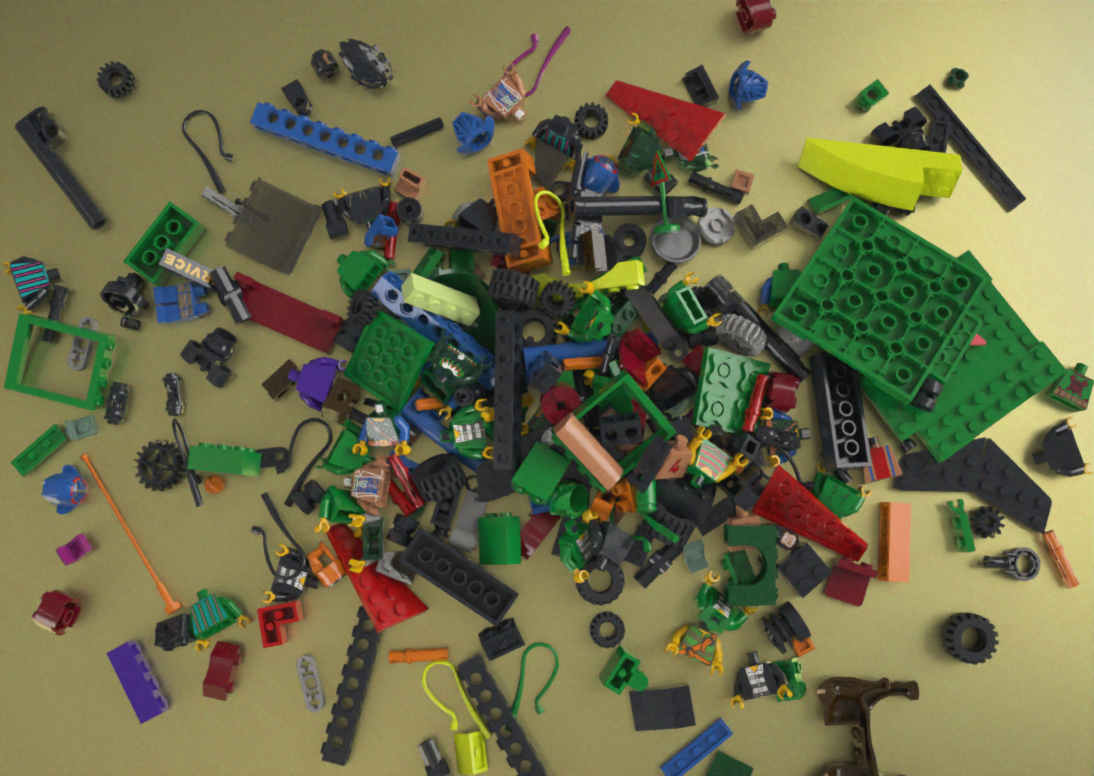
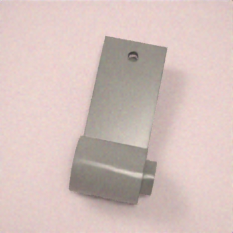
[448,489,488,553]

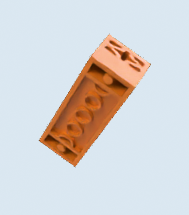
[487,148,554,273]

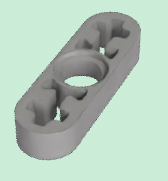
[67,317,99,371]
[296,654,325,712]

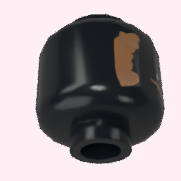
[310,49,339,79]

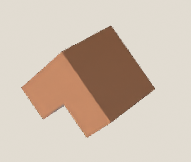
[394,166,427,200]

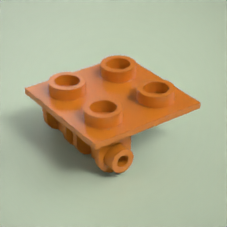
[533,186,566,222]

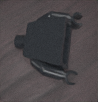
[648,363,699,421]

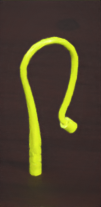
[533,190,571,276]
[421,660,493,740]

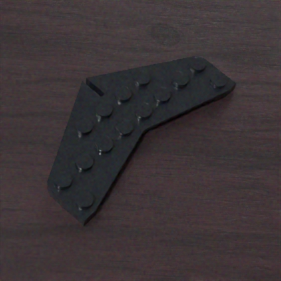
[477,421,634,502]
[891,437,1052,533]

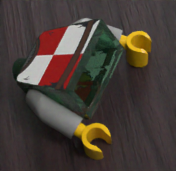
[348,513,384,573]

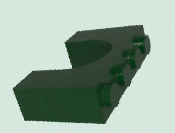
[723,523,778,606]

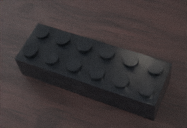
[809,352,872,472]
[398,525,519,627]

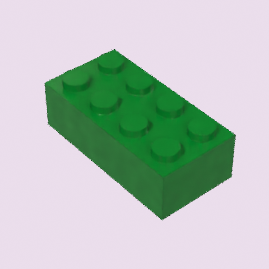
[123,201,206,287]

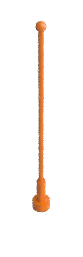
[80,454,182,616]

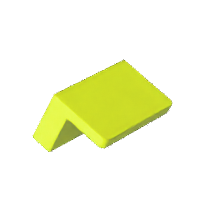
[454,730,488,775]

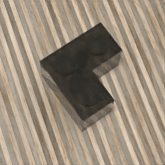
[733,204,788,251]

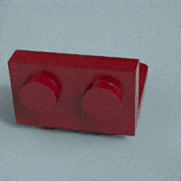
[824,555,878,607]

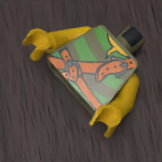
[664,620,724,677]

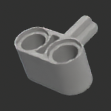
[775,326,814,359]

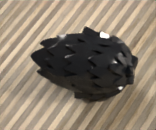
[338,38,394,89]

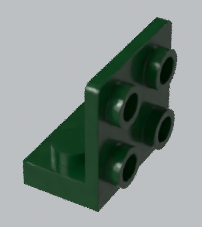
[706,750,753,776]

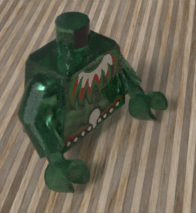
[431,328,492,390]

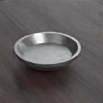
[650,217,701,263]

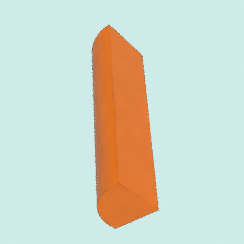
[878,502,911,582]

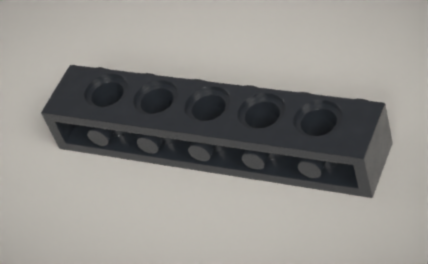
[407,223,522,258]

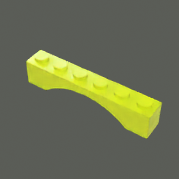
[531,260,645,303]

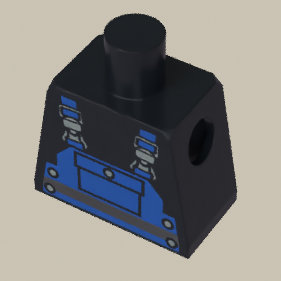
[522,350,562,395]

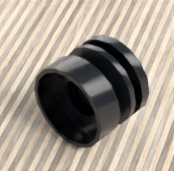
[759,601,811,654]

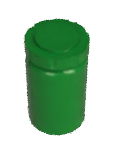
[636,476,656,513]

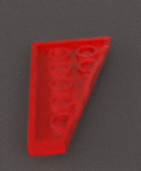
[605,80,727,162]
[751,464,868,562]
[326,523,429,633]

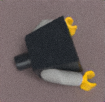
[444,198,501,258]

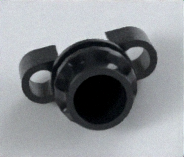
[870,107,931,151]
[180,327,238,388]

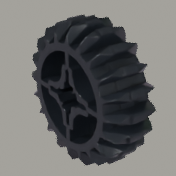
[133,440,186,492]

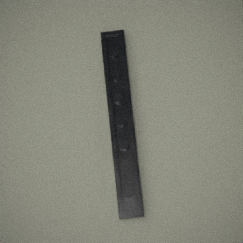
[914,84,1026,212]

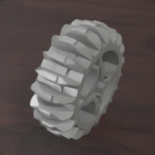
[716,314,767,356]

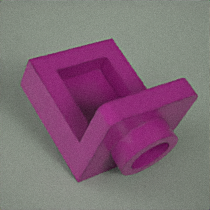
[56,533,93,566]

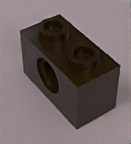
[321,377,361,425]

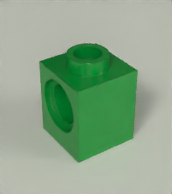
[855,79,890,112]

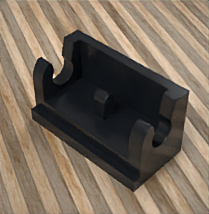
[682,64,719,108]

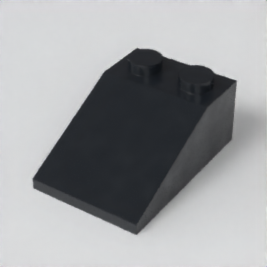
[629,682,696,731]

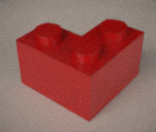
[257,600,304,648]

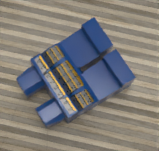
[153,282,210,326]

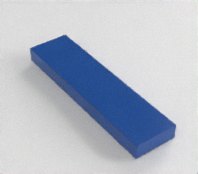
[659,717,733,776]

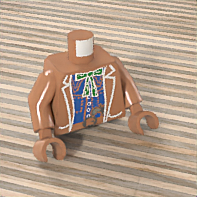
[469,61,527,122]
[344,455,392,517]

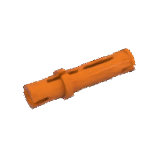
[1042,530,1080,589]
[389,647,449,664]

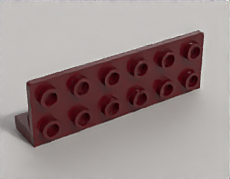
[226,271,345,354]

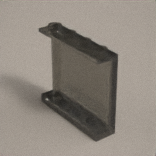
[224,177,323,277]

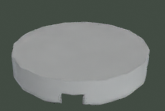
[698,207,735,245]

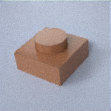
[730,169,754,194]

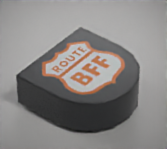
[777,528,799,550]

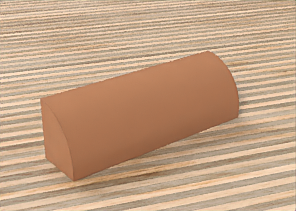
[553,412,623,490]

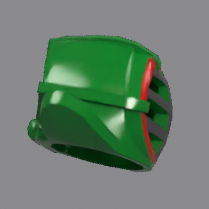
[549,480,590,519]

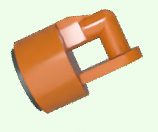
[307,541,347,588]

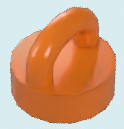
[204,475,225,494]

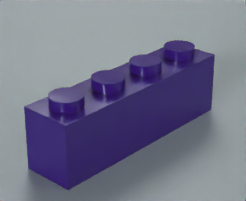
[107,640,169,724]

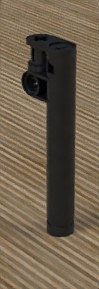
[15,106,107,230]
[569,196,708,219]
[703,273,811,384]

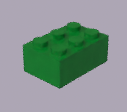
[187,442,262,477]

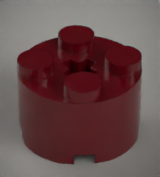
[736,0,777,35]
[762,371,800,413]
[540,382,581,425]
[32,590,81,636]

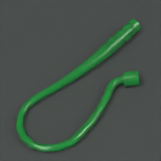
[610,498,679,553]
[505,642,559,732]

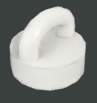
[541,427,557,448]

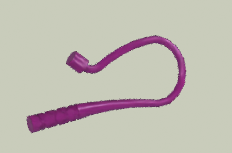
[504,26,572,97]

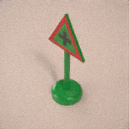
[651,150,681,235]

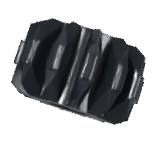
[969,506,1005,539]

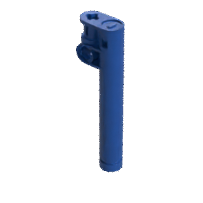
[522,332,659,386]
[400,386,508,496]

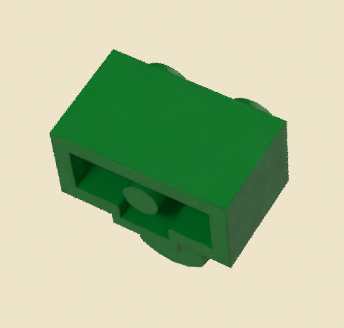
[599,645,648,695]

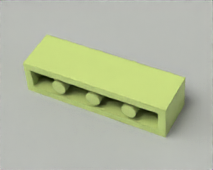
[401,273,480,326]

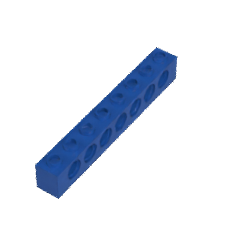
[250,102,401,178]
[370,271,495,391]

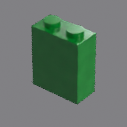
[511,441,571,506]
[478,512,521,565]

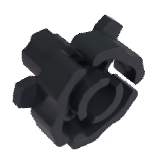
[100,272,150,317]

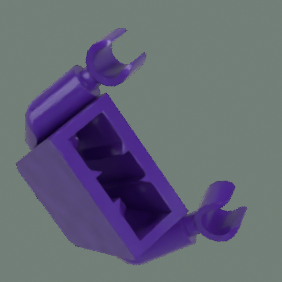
[288,357,347,412]

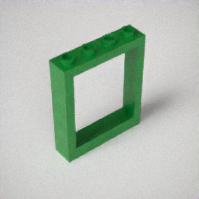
[4,313,116,411]
[551,369,677,493]

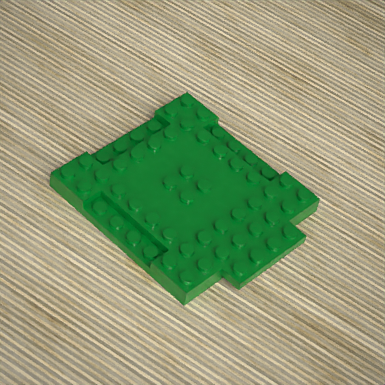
[771,196,988,405]
[859,250,1068,463]

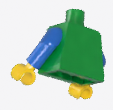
[757,263,801,317]

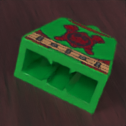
[1045,363,1094,412]

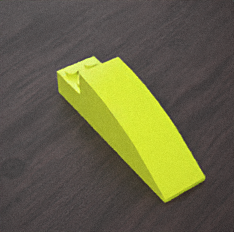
[798,137,962,211]

